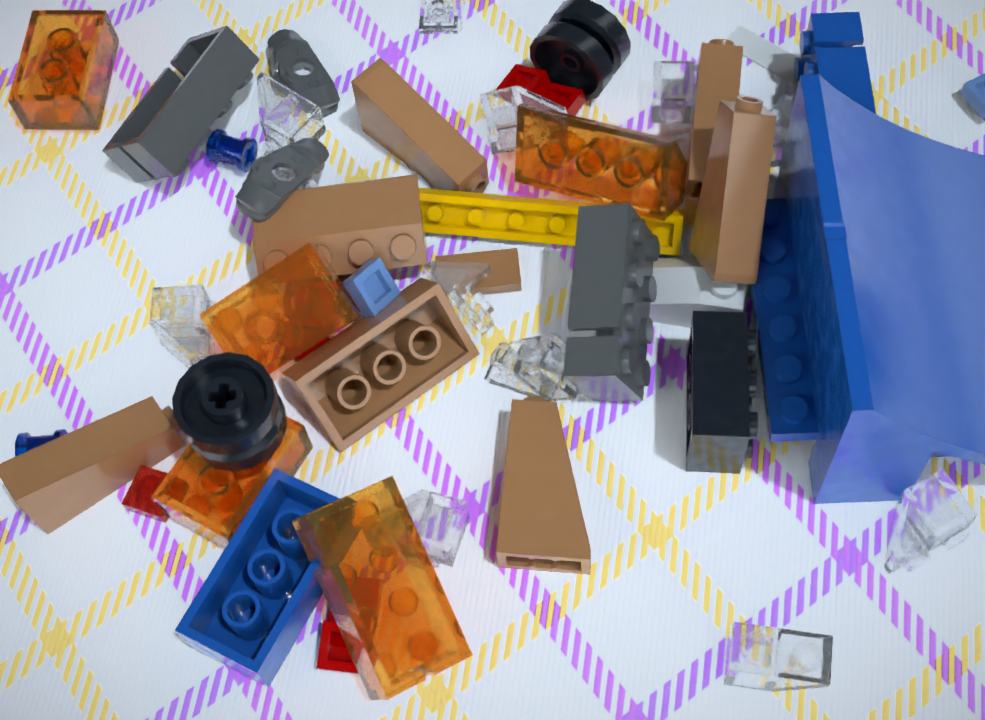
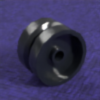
[529,0,631,101]
[172,352,287,472]

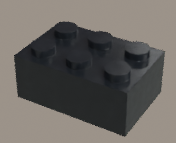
[686,311,758,474]

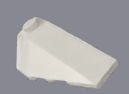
[649,255,747,328]

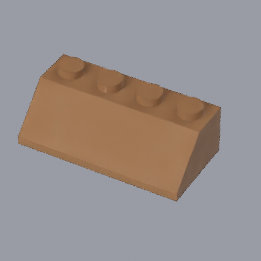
[252,174,428,285]
[282,278,480,452]

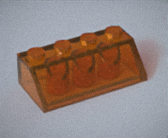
[515,103,688,221]

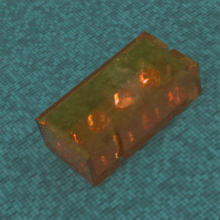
[292,475,473,700]

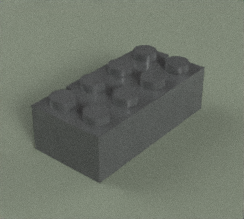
[102,25,260,183]
[563,203,660,401]

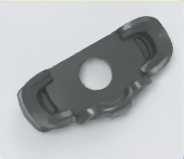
[267,29,340,118]
[235,138,329,222]

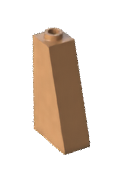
[683,39,743,198]
[351,58,489,193]
[689,96,776,284]
[0,396,185,535]
[496,396,591,575]

